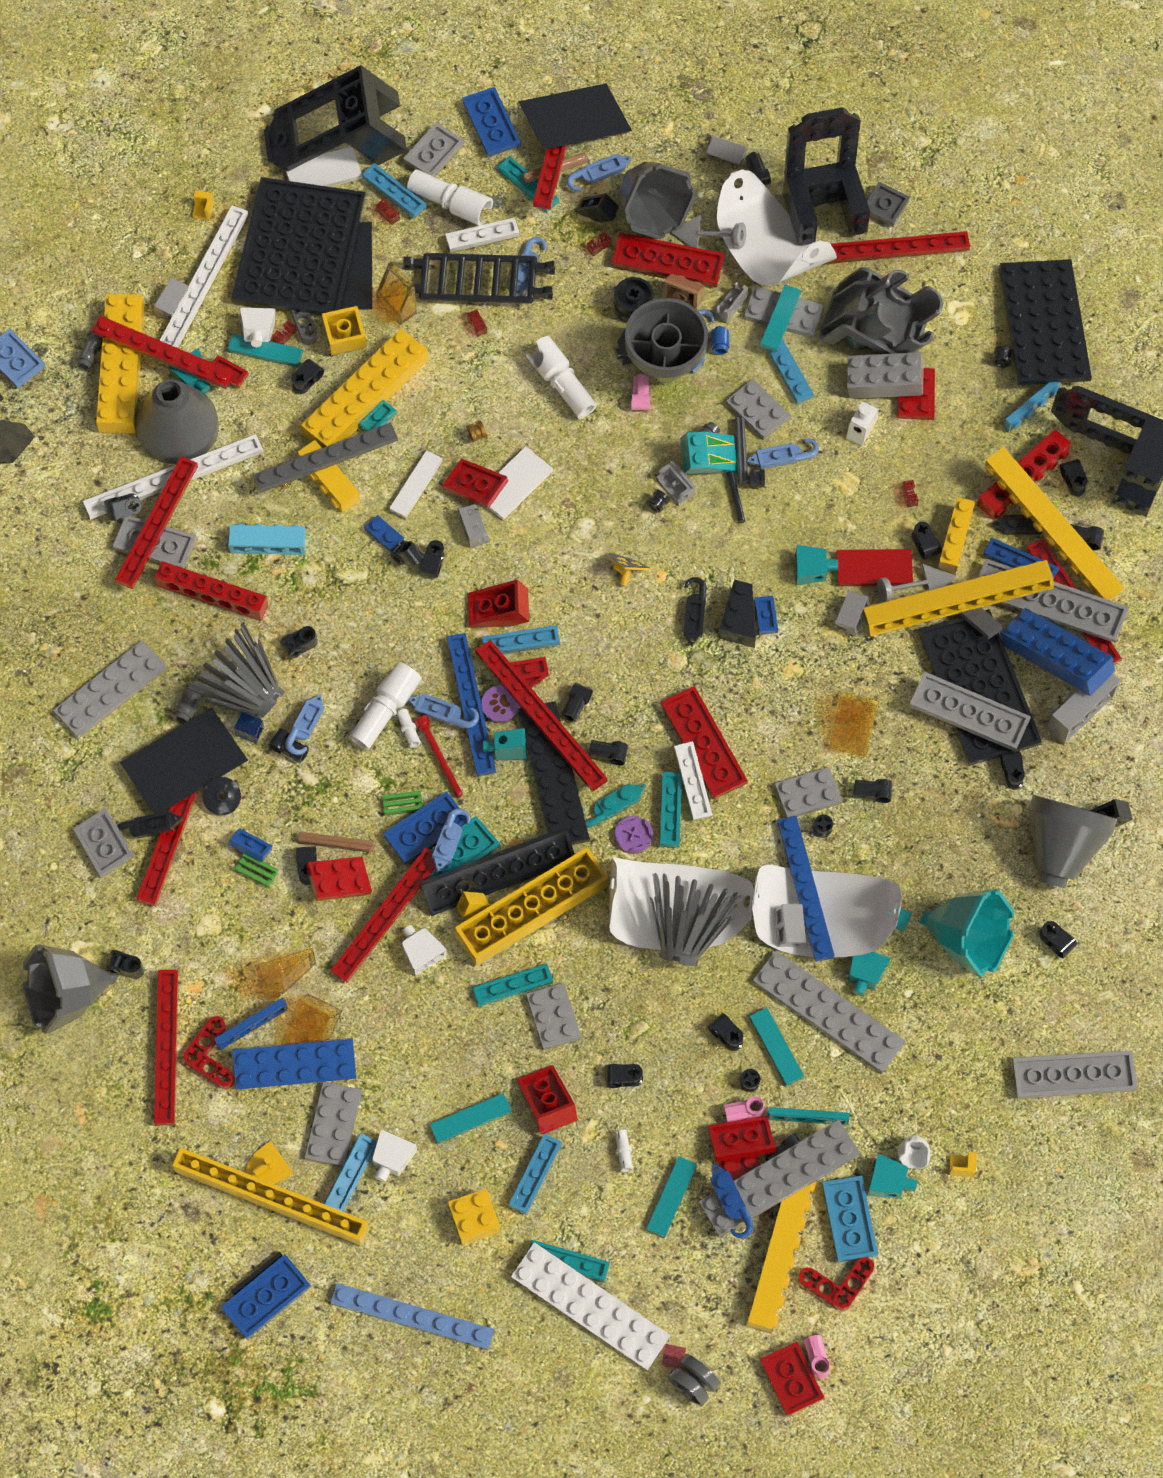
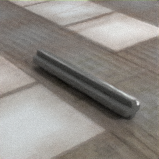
[735,417,748,484]

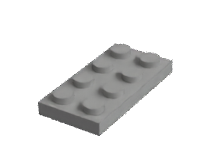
[744,286,824,338]
[112,516,197,568]
[305,1082,363,1168]

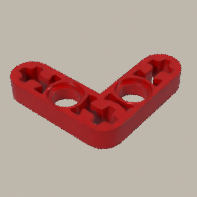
[184,1016,235,1089]
[799,1257,874,1311]

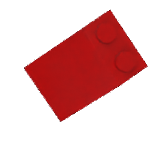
[468,579,529,628]
[516,1065,578,1135]

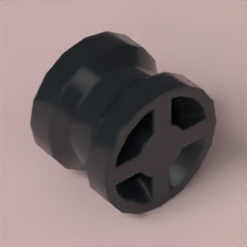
[992,346,1012,368]
[749,469,765,488]
[646,489,670,513]
[813,814,833,838]
[740,1069,761,1093]

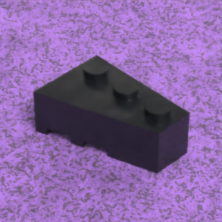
[718,579,756,648]

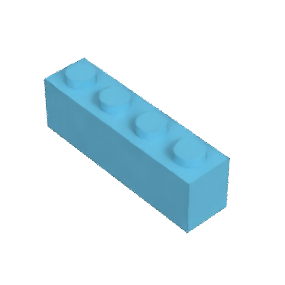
[229,523,306,555]

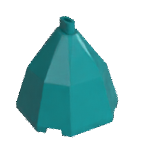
[920,889,1014,977]

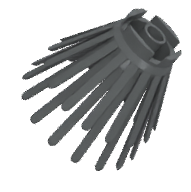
[185,622,285,720]
[649,873,742,966]

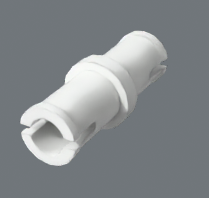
[397,709,421,748]
[614,1130,634,1172]

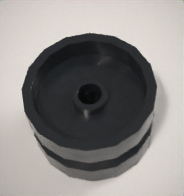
[614,277,654,323]

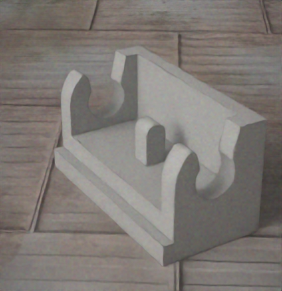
[706,136,747,168]
[154,278,189,320]
[712,282,748,323]
[656,460,696,505]
[458,505,490,548]
[835,591,870,637]
[774,904,806,947]

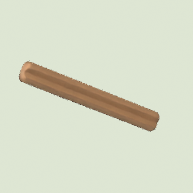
[523,153,588,183]
[297,832,374,852]

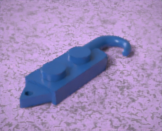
[710,1164,754,1239]

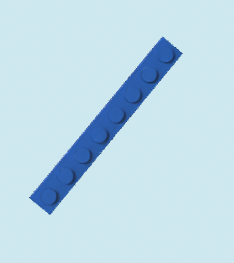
[447,633,496,777]
[777,816,835,962]

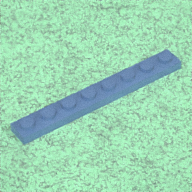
[331,1283,494,1350]

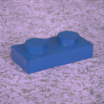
[364,515,404,553]
[754,596,778,635]
[228,828,273,862]

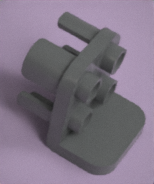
[819,267,943,354]

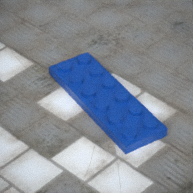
[233,1038,356,1090]

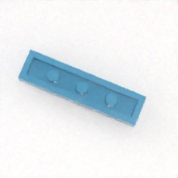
[362,163,426,219]
[766,339,814,404]
[1003,382,1061,432]
[482,625,560,654]
[323,1133,377,1212]
[508,1134,562,1215]

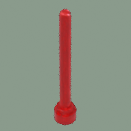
[414,715,463,798]

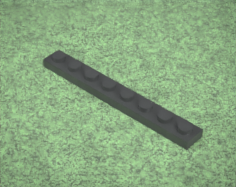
[253,422,398,493]

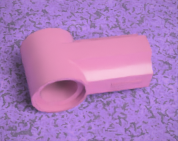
[631,374,650,411]
[724,1096,764,1122]
[804,1335,830,1379]

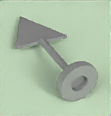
[670,215,746,248]
[877,564,956,603]

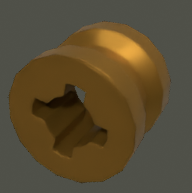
[466,420,487,443]

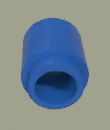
[711,326,729,355]

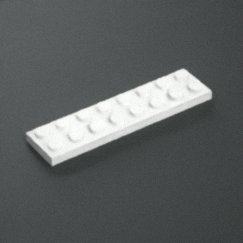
[511,1242,671,1371]

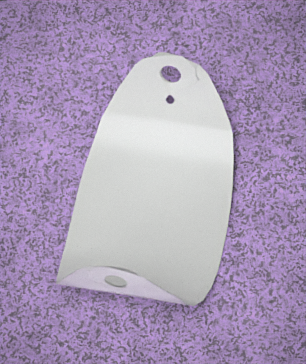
[717,169,837,286]
[609,857,754,950]
[752,865,902,957]

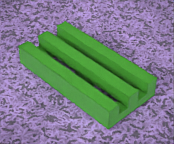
[382,790,423,816]
[234,853,279,888]

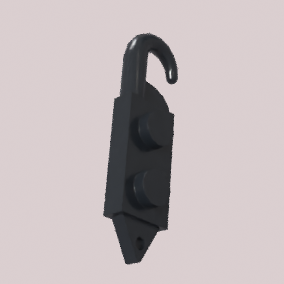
[991,515,1042,535]
[683,577,707,647]
[117,810,184,838]

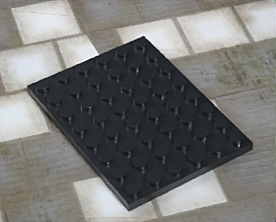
[231,177,366,316]

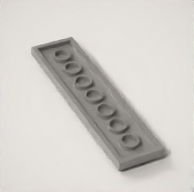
[978,559,1129,643]
[753,951,906,1074]
[699,1119,860,1237]

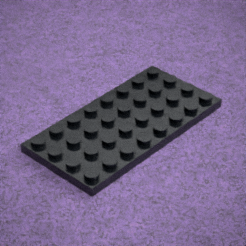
[999,259,1092,385]
[918,609,1042,766]

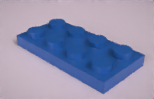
[462,87,521,157]
[383,791,467,866]
[221,1254,311,1340]

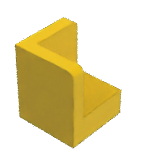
[192,190,214,221]
[456,891,490,919]
[949,1152,977,1178]

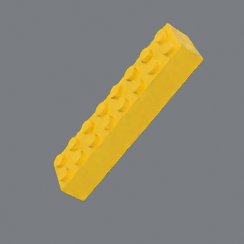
[96,294,145,433]
[301,328,429,448]
[455,847,609,966]

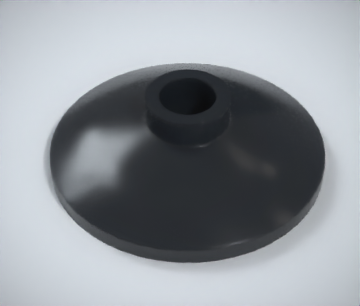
[202,777,241,816]

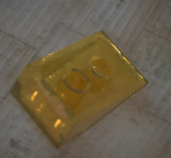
[376,262,417,325]
[829,692,880,757]
[255,948,316,1000]
[281,993,343,1044]

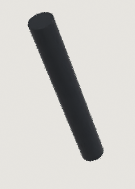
[727,471,745,524]
[231,1251,283,1296]

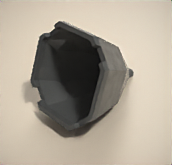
[618,162,696,240]
[23,944,117,1034]

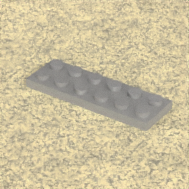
[53,640,167,739]
[909,672,1031,752]
[1012,1051,1137,1099]

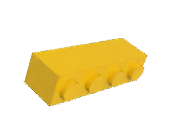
[297,440,360,512]
[938,497,975,575]

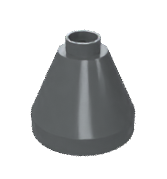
[625,298,708,383]
[135,379,219,464]
[1028,795,1117,888]

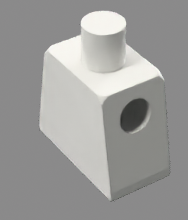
[240,308,275,347]
[846,402,878,446]
[402,925,447,976]
[372,1130,417,1182]

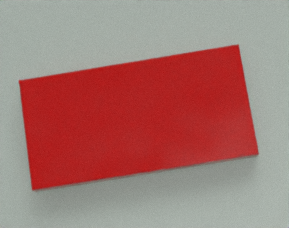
[836,549,913,586]

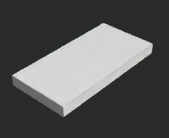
[286,147,362,187]
[488,446,553,520]

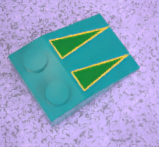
[680,432,737,474]

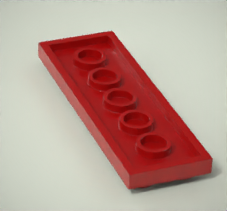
[612,232,725,287]
[661,686,748,800]

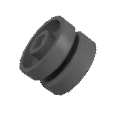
[667,1354,721,1407]

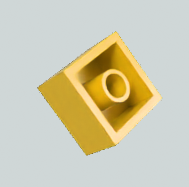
[322,306,367,356]
[448,1188,500,1245]

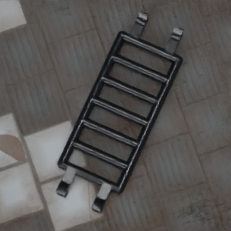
[401,253,555,304]

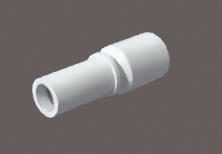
[407,169,493,226]
[526,336,597,419]
[349,662,422,750]

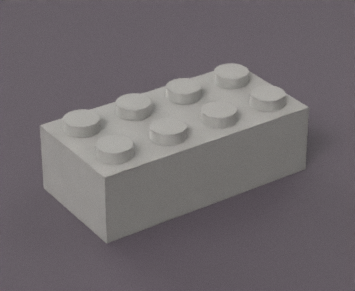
[847,352,924,399]
[1047,674,1121,745]

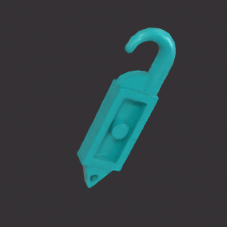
[582,783,646,828]

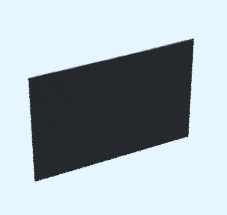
[518,83,632,150]
[340,222,373,310]
[120,707,248,814]

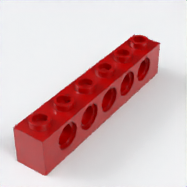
[977,429,1071,520]
[155,561,268,621]

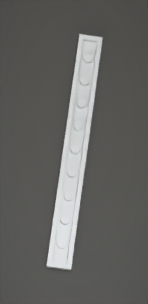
[160,205,249,348]
[83,434,263,520]

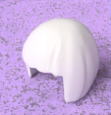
[897,1135,930,1169]

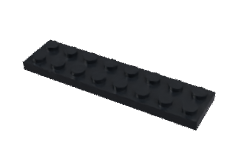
[518,701,590,845]
[420,827,575,916]

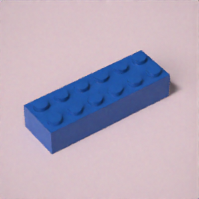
[1000,608,1115,696]

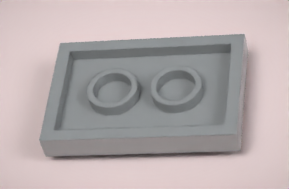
[403,122,464,177]
[726,379,790,440]
[774,767,842,818]
[73,808,135,878]
[526,983,582,1051]

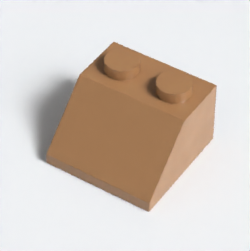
[663,274,705,310]

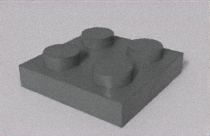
[867,182,910,227]

